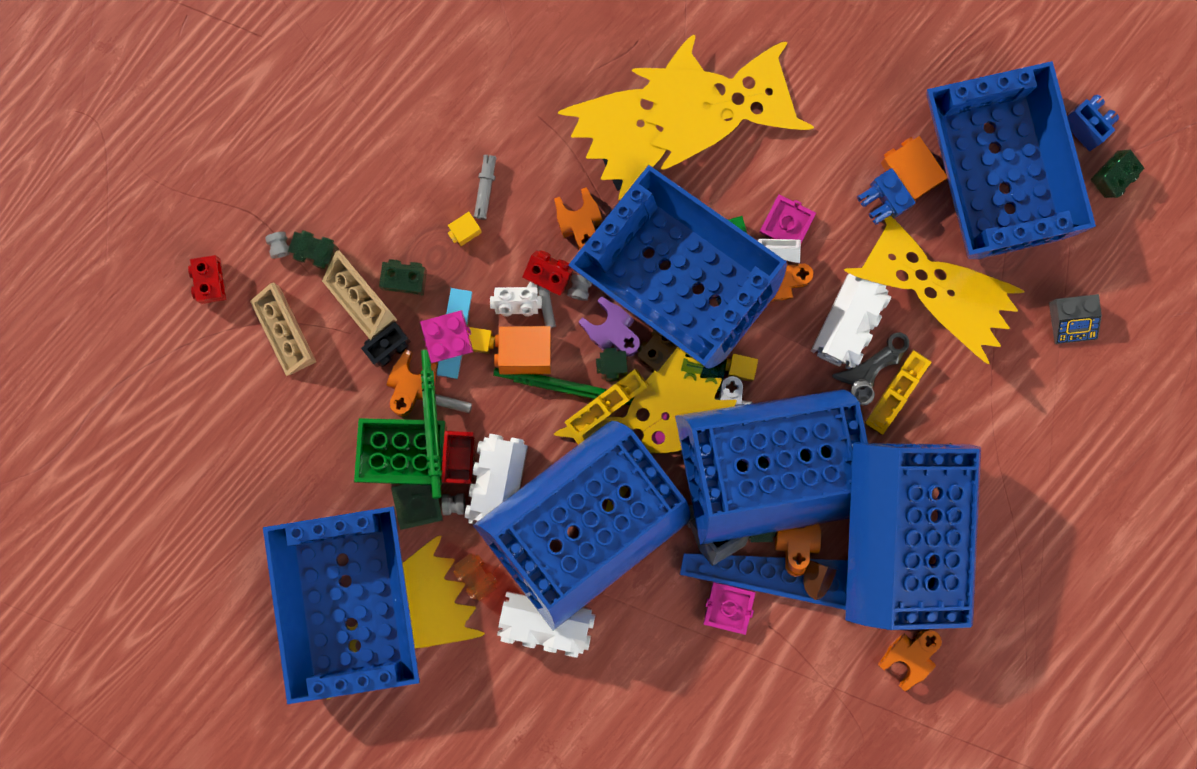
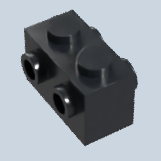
[361,322,411,367]

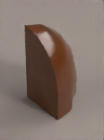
[803,560,837,600]

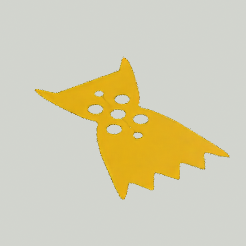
[558,35,733,200]
[631,42,814,170]
[844,216,1025,364]
[554,347,737,512]
[327,536,485,699]

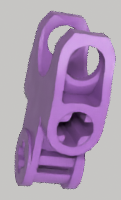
[578,296,640,356]

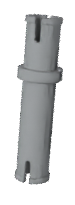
[473,155,497,220]

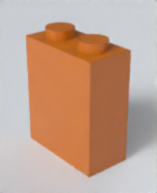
[881,136,947,201]
[494,326,551,374]

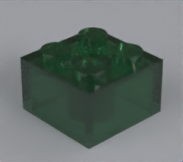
[391,484,443,530]

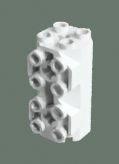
[811,274,891,370]
[465,434,528,524]
[497,591,595,657]

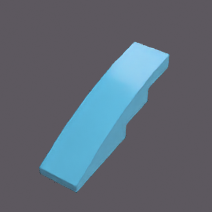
[437,288,472,379]

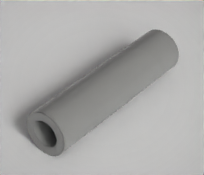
[538,286,556,328]
[435,394,472,414]

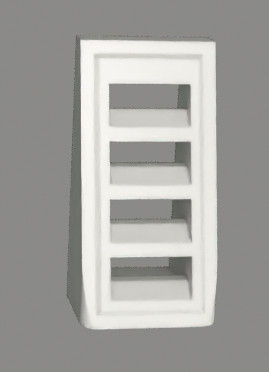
[758,239,801,263]

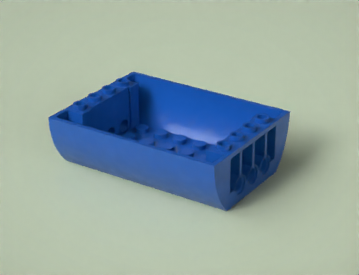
[926,61,1096,260]
[568,165,787,368]
[675,390,868,545]
[473,421,690,631]
[845,443,981,630]
[263,506,420,704]

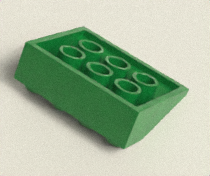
[354,418,447,485]

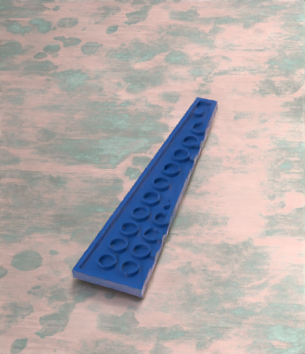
[679,553,935,610]

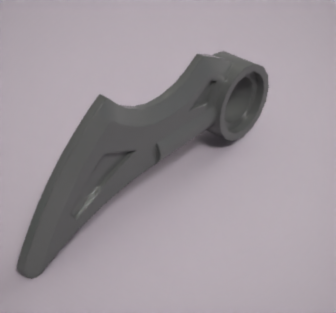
[832,332,909,387]

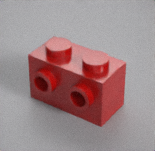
[522,250,574,296]
[188,255,226,304]

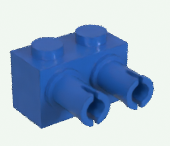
[1067,95,1119,152]
[857,168,916,225]

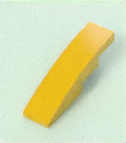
[865,349,932,435]
[565,368,648,439]

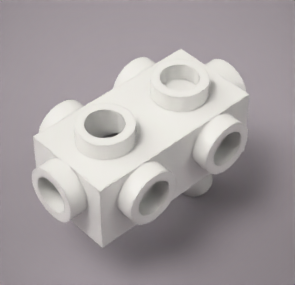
[490,282,542,317]

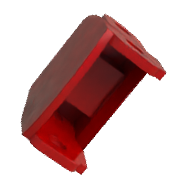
[442,431,476,484]

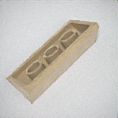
[322,250,397,340]
[250,283,317,376]

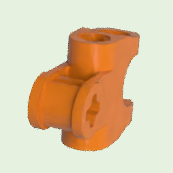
[554,187,603,250]
[771,260,813,302]
[386,349,438,417]
[775,524,821,577]
[878,629,942,691]

